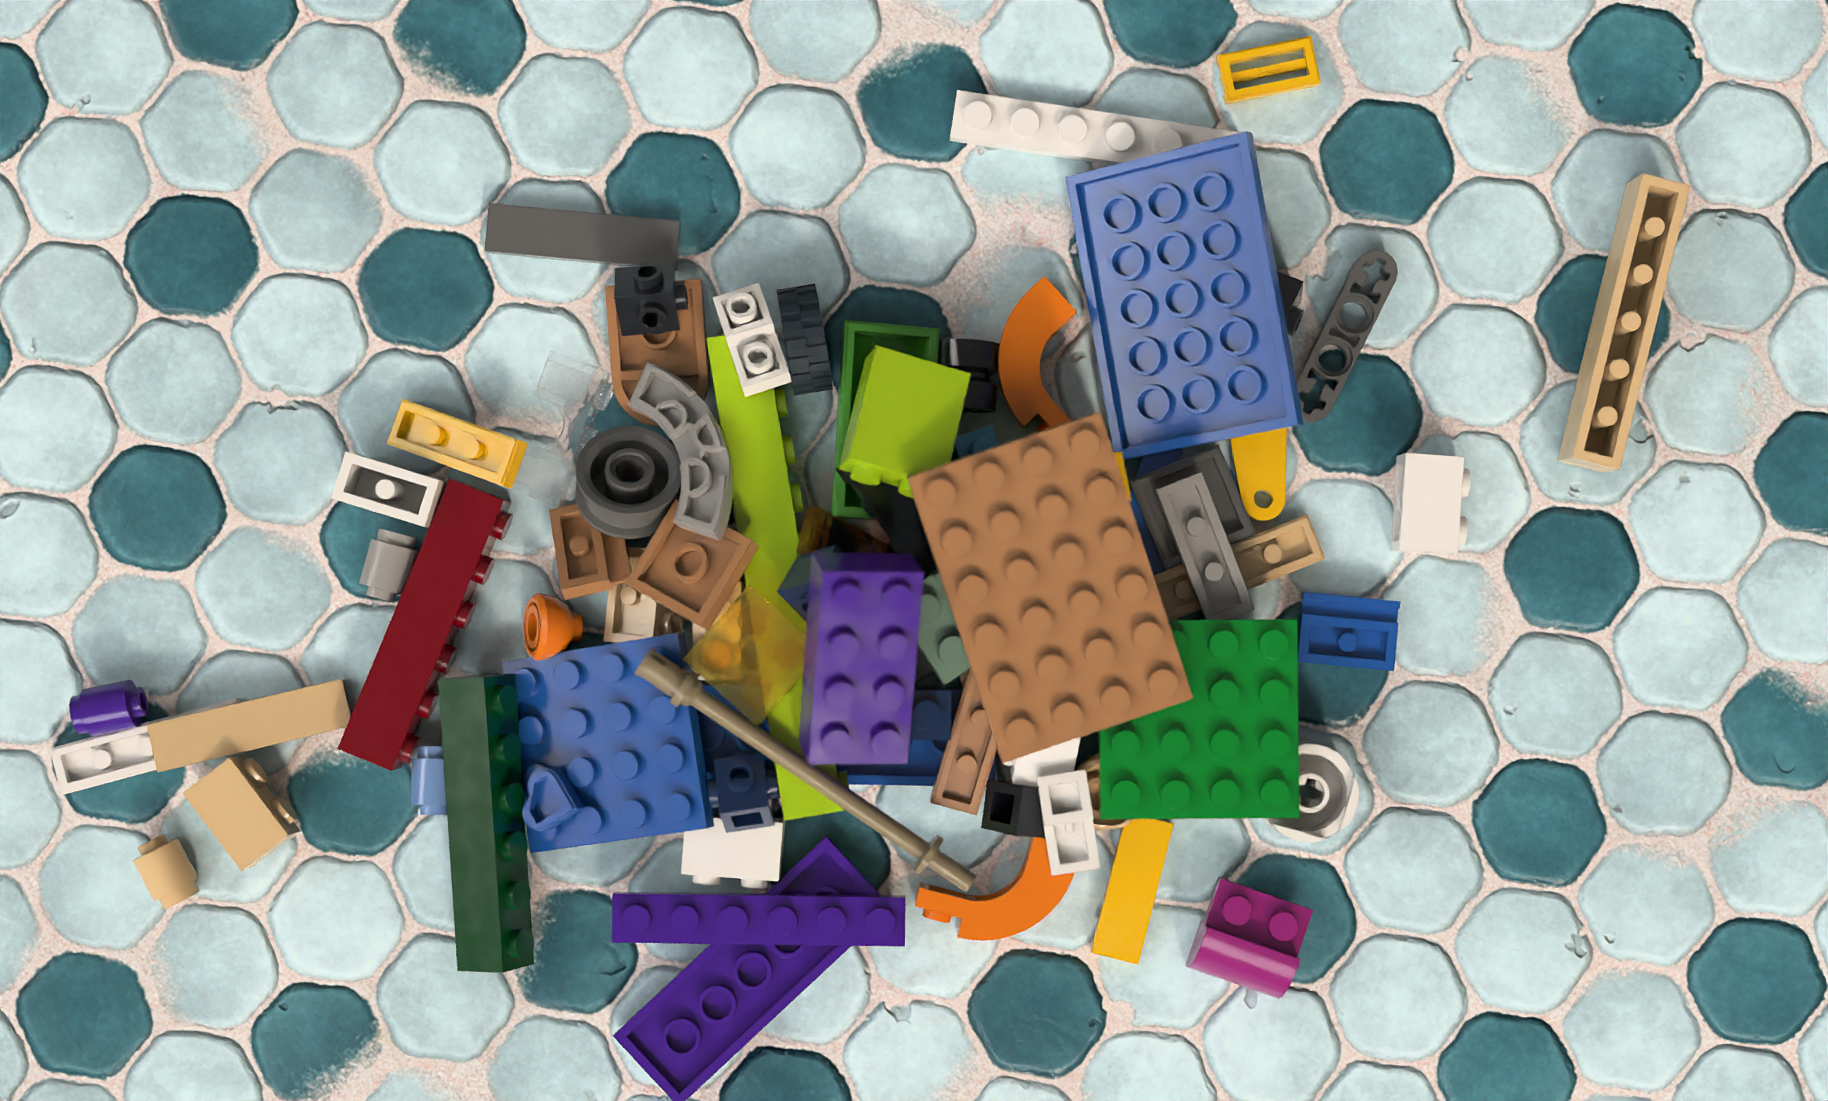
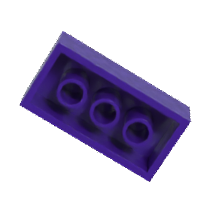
[798,552,924,764]

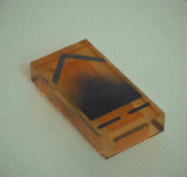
[796,506,888,555]

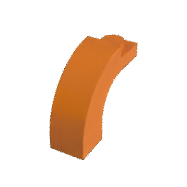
[997,276,1077,432]
[915,837,1075,941]

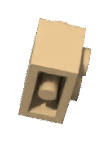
[183,755,300,871]

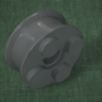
[575,426,681,539]

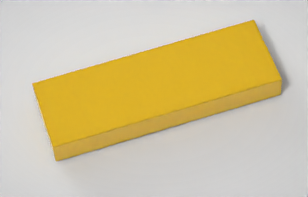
[386,399,528,489]
[1090,819,1174,965]

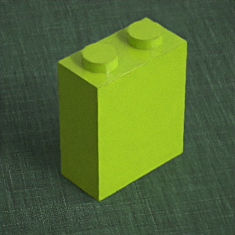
[838,345,971,498]

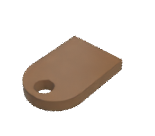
[605,279,710,427]

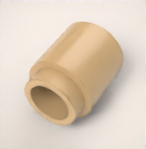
[132,834,200,910]

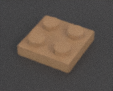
[625,499,759,631]

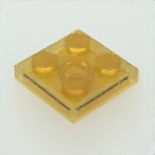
[683,585,806,726]

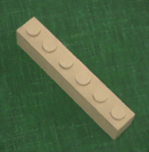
[1557,173,1691,473]

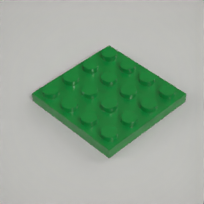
[1099,619,1299,819]

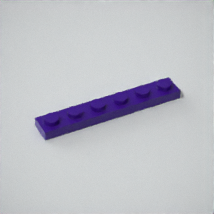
[612,892,906,947]

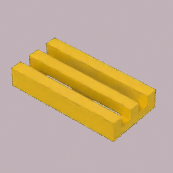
[1216,36,1321,105]

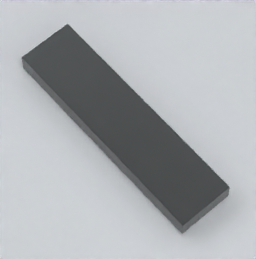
[484,203,681,271]

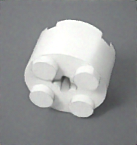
[1263,741,1359,843]

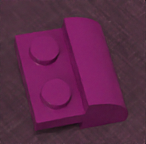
[1185,877,1313,999]

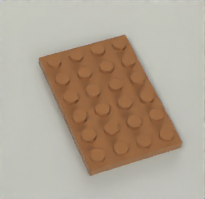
[906,412,1193,764]

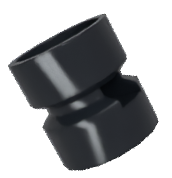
[938,338,1000,413]

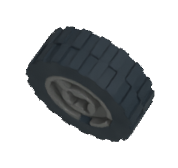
[776,283,833,396]

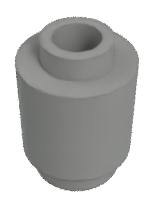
[359,528,418,602]

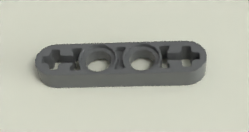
[1296,250,1398,424]

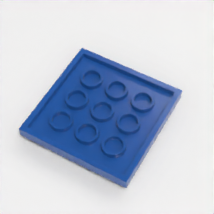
[502,632,714,853]

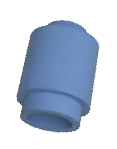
[411,746,447,815]

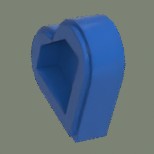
[522,766,585,831]

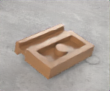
[549,504,632,600]

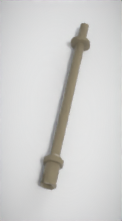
[634,647,977,892]

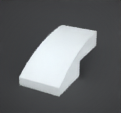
[1037,769,1101,876]

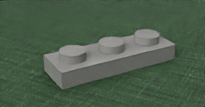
[1154,472,1255,620]

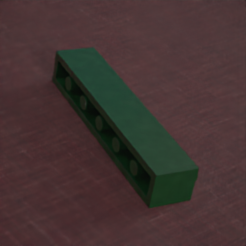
[438,674,534,973]

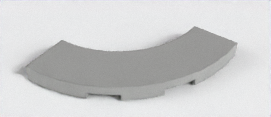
[628,362,734,541]

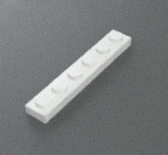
[950,90,1241,165]

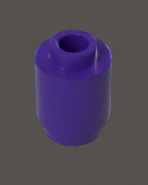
[69,680,149,736]

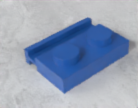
[1297,592,1401,671]

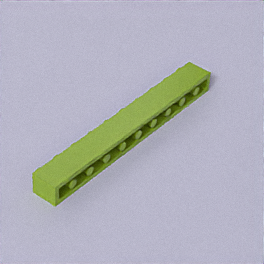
[706,335,849,821]

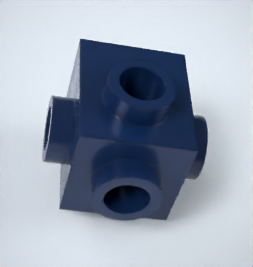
[707,751,780,833]

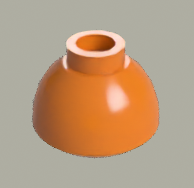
[523,593,583,661]

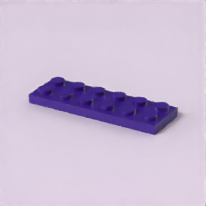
[613,835,882,1101]

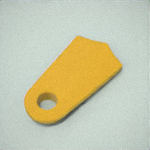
[1229,428,1287,521]

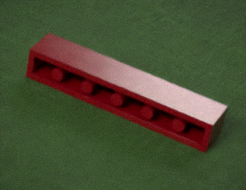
[337,478,513,771]

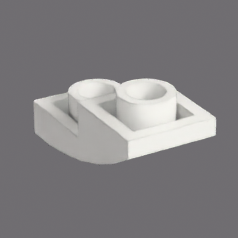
[713,283,792,397]

